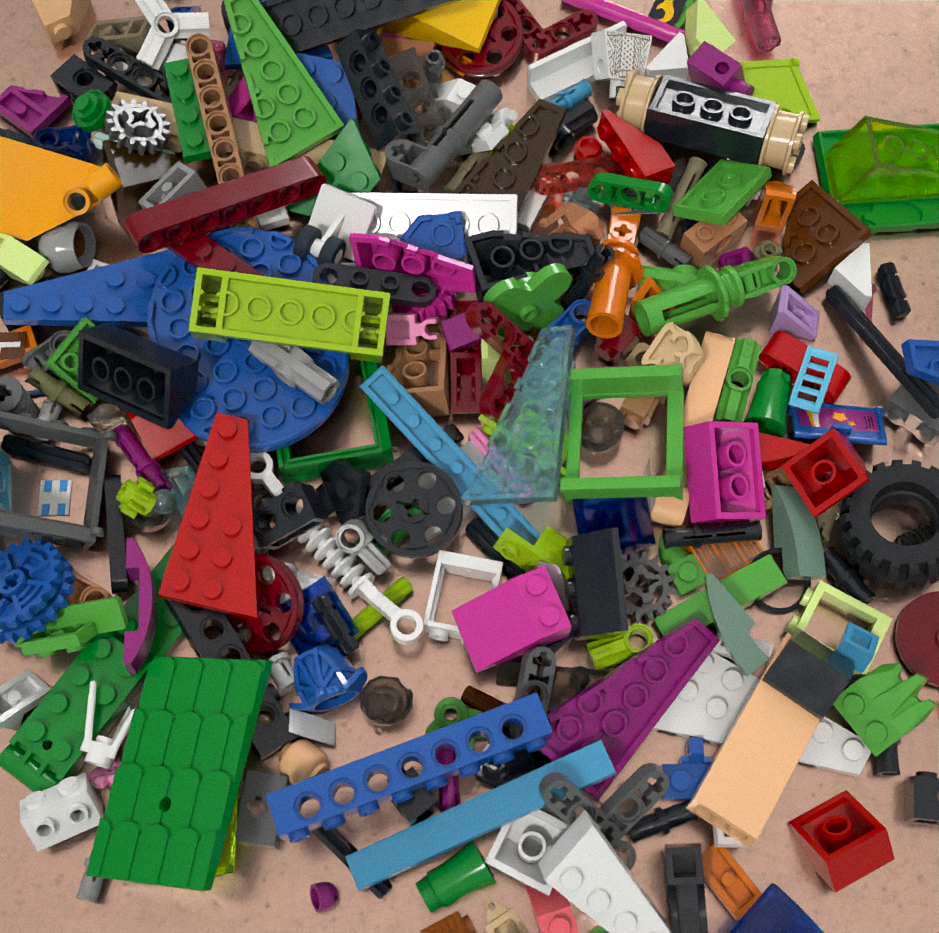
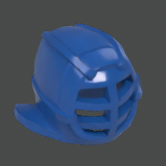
[289,645,368,712]

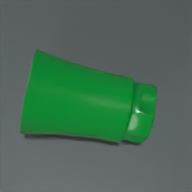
[743,368,791,438]
[416,840,497,913]

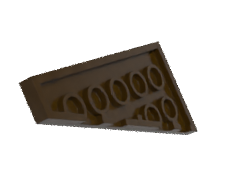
[453,98,567,221]

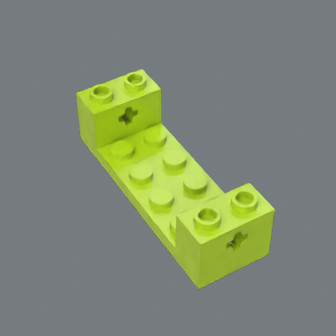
[188,267,390,363]

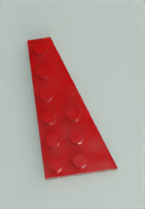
[158,412,258,621]

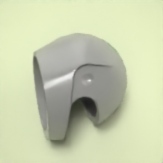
[38,221,96,273]

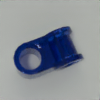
[33,125,92,162]

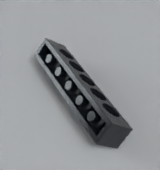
[159,582,297,762]

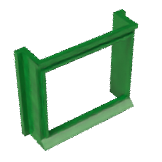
[276,354,394,486]

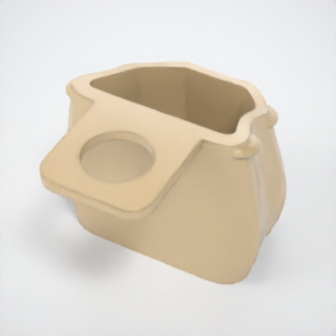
[626,322,704,387]

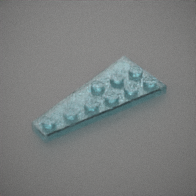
[461,325,575,506]

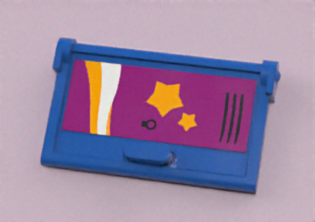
[788,398,887,446]

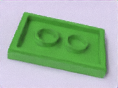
[672,159,772,226]

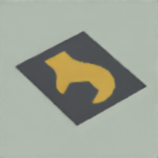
[648,0,686,26]

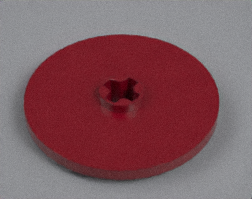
[895,591,939,688]

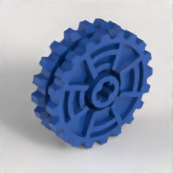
[0,539,76,644]

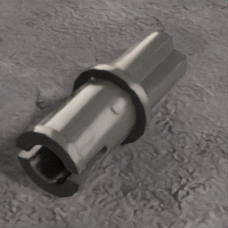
[638,226,693,267]

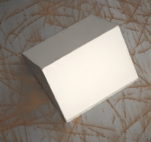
[485,810,570,896]

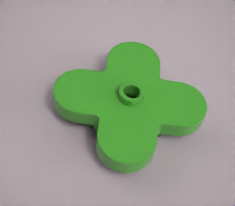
[483,263,572,337]

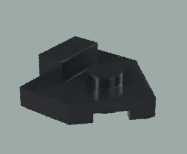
[315,458,371,526]

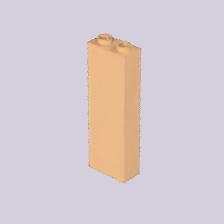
[686,633,820,847]

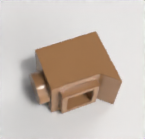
[618,396,667,429]

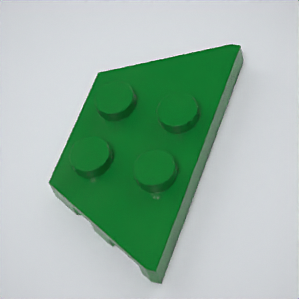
[285,118,382,216]

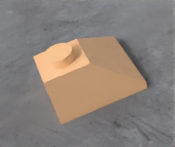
[30,0,91,44]

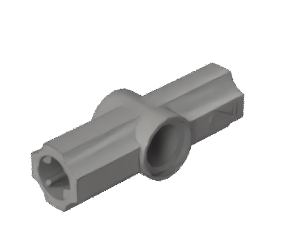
[248,341,340,405]

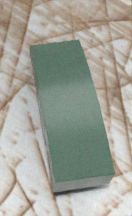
[771,485,826,581]
[704,572,769,676]

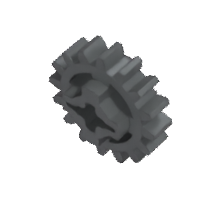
[104,98,170,156]
[621,551,676,623]

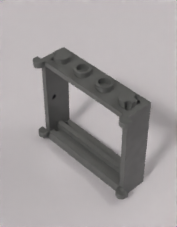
[0,407,117,550]

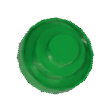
[72,90,112,132]

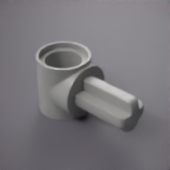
[335,519,391,575]

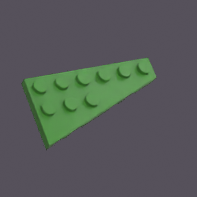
[224,0,344,167]

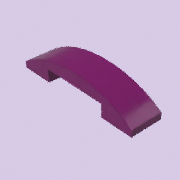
[124,538,158,675]

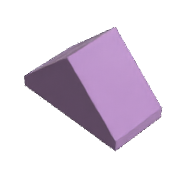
[769,285,820,340]

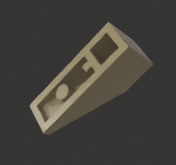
[84,16,167,59]

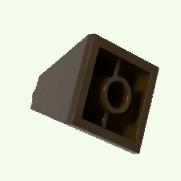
[102,140,185,223]

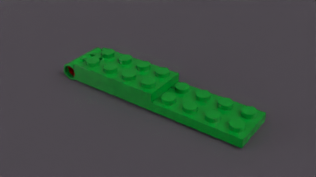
[0,544,203,792]

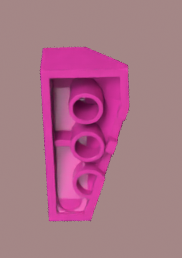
[349,233,477,293]

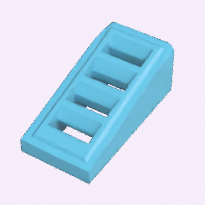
[788,346,839,414]

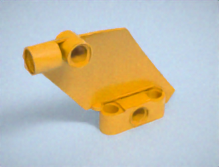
[0,136,123,241]

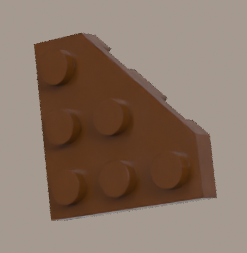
[784,180,872,294]

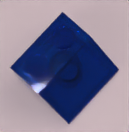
[572,497,656,556]

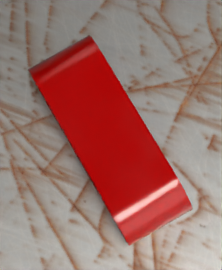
[759,331,851,404]

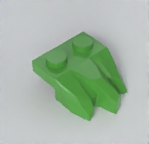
[833,663,937,757]

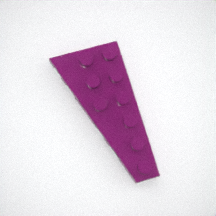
[519,618,720,800]

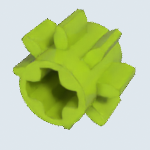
[116,476,157,519]

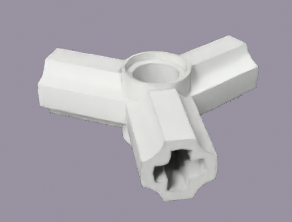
[134,0,210,71]

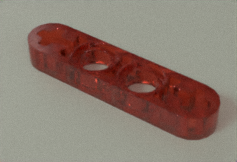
[533,155,626,196]

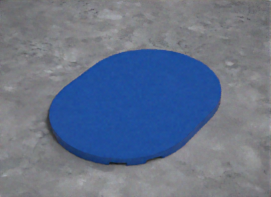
[147,227,350,453]

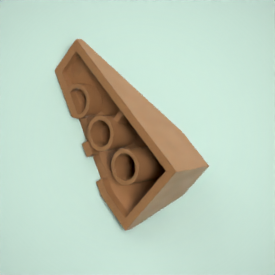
[386,313,451,417]

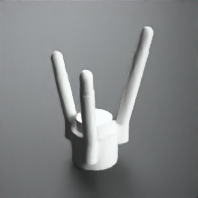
[80,681,134,769]

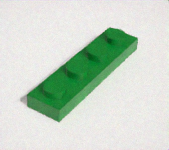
[164,58,212,163]

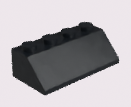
[78,323,199,430]

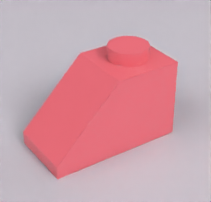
[524,884,579,933]

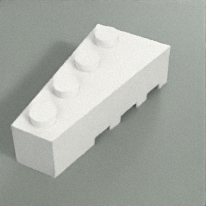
[538,810,672,933]

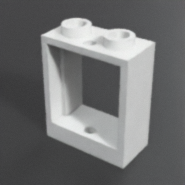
[423,550,503,645]

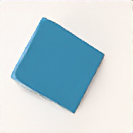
[834,622,880,673]

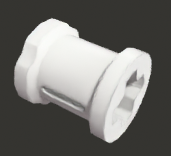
[269,652,296,696]

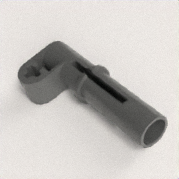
[384,79,503,191]

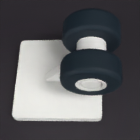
[293,184,377,274]

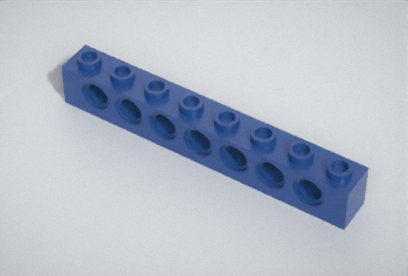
[266,692,553,844]

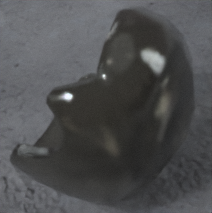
[360,676,413,727]

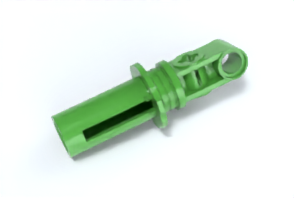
[634,255,797,337]

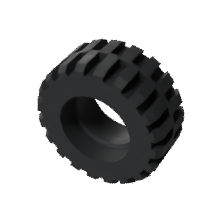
[838,459,939,590]

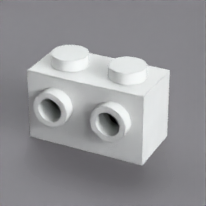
[19,772,104,852]

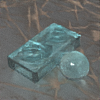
[153,465,197,517]

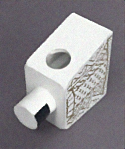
[591,30,652,99]

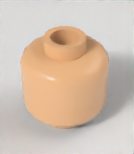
[278,739,330,784]

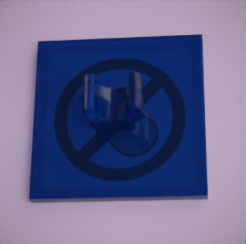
[281,576,360,656]

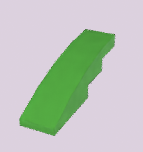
[653,554,788,636]

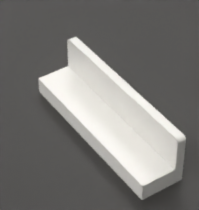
[527,21,627,102]

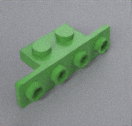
[13,596,129,657]

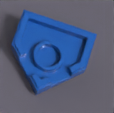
[400,211,466,261]

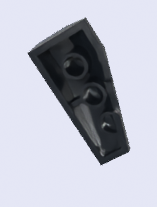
[464,230,595,302]

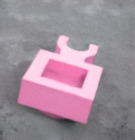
[386,312,440,346]

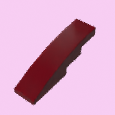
[450,300,482,414]

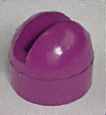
[310,882,339,913]

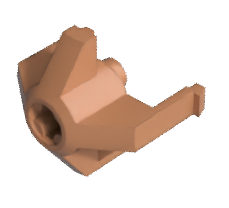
[539,202,603,277]

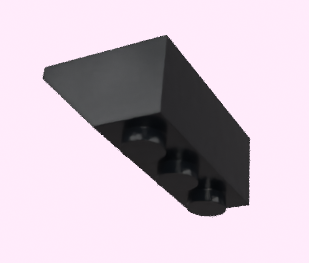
[562,528,629,640]

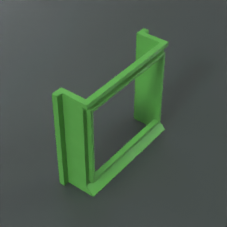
[560,364,684,501]

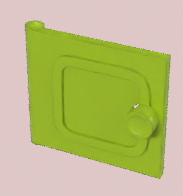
[738,57,821,123]

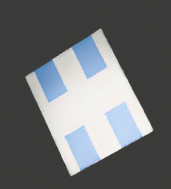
[37,480,72,516]

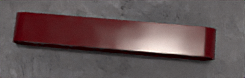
[124,156,327,253]

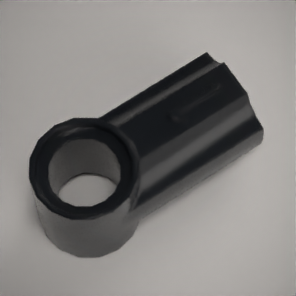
[552,99,598,151]

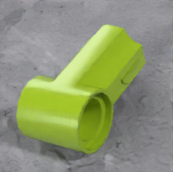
[586,624,654,672]

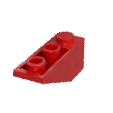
[597,110,675,184]

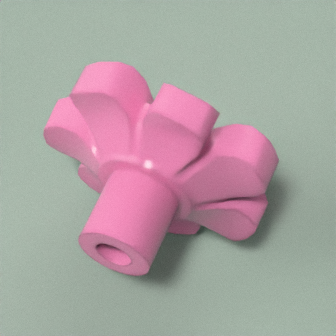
[88,757,121,791]

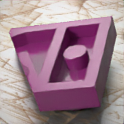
[0,85,72,139]

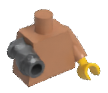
[377,27,445,103]

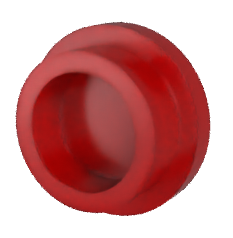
[574,136,603,164]

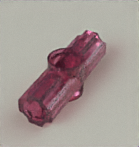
[740,0,781,53]

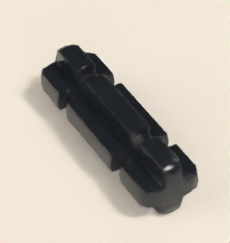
[878,262,911,319]
[312,594,359,656]

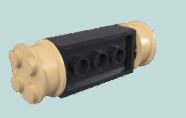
[616,69,810,175]

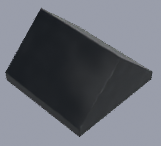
[762,627,855,720]

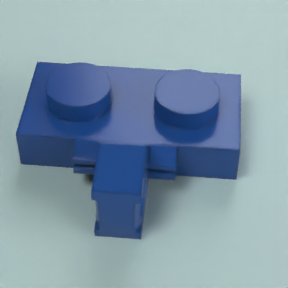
[661,738,712,800]

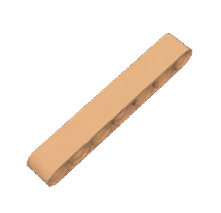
[650,330,736,528]

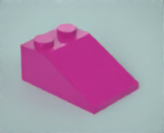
[451,566,572,673]

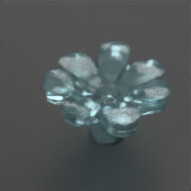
[561,187,599,212]

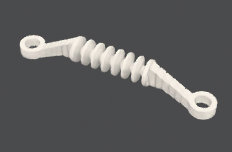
[250,452,423,645]

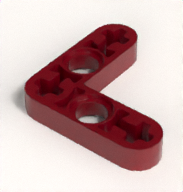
[498,0,598,62]
[465,302,536,419]

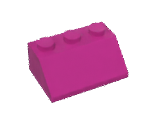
[683,421,766,523]

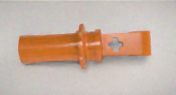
[586,205,644,338]

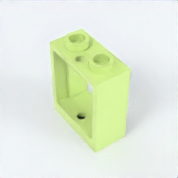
[785,580,893,680]

